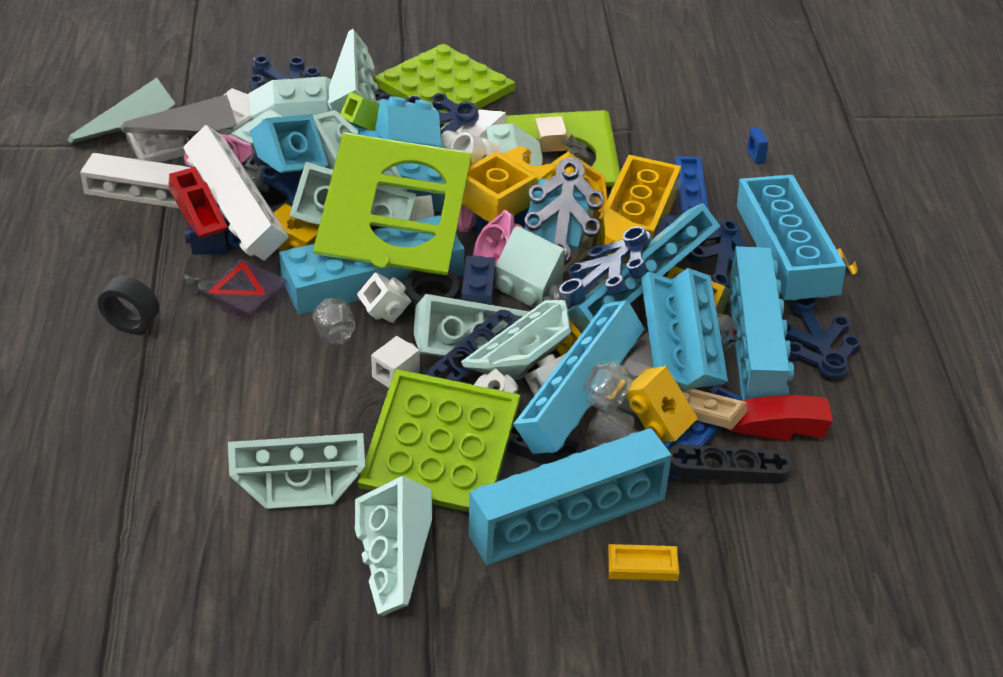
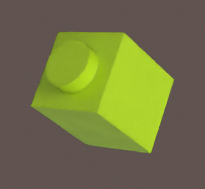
[340,92,380,131]

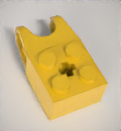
[462,146,557,223]

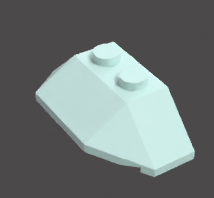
[248,77,332,119]
[461,300,571,380]
[228,433,365,509]

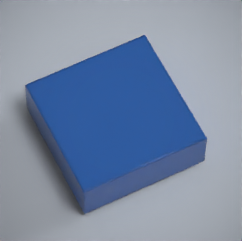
[747,127,769,164]

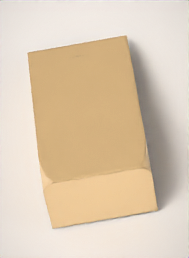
[536,116,567,152]

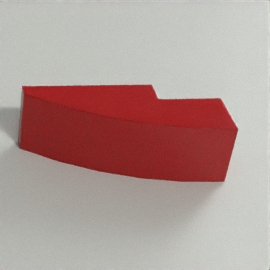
[169,166,228,238]
[728,395,833,442]

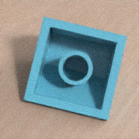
[375,96,441,148]
[250,114,329,173]
[524,178,595,251]

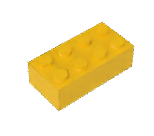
[596,155,681,245]

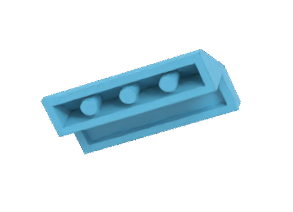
[641,268,728,390]

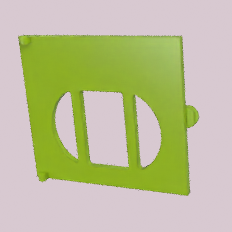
[504,110,620,191]
[313,132,472,276]

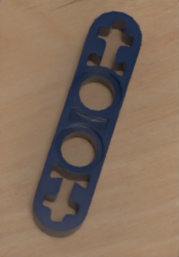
[425,310,517,382]

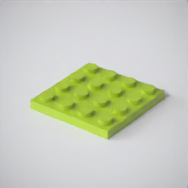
[374,44,515,125]
[358,369,520,512]

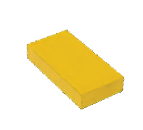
[607,544,679,581]

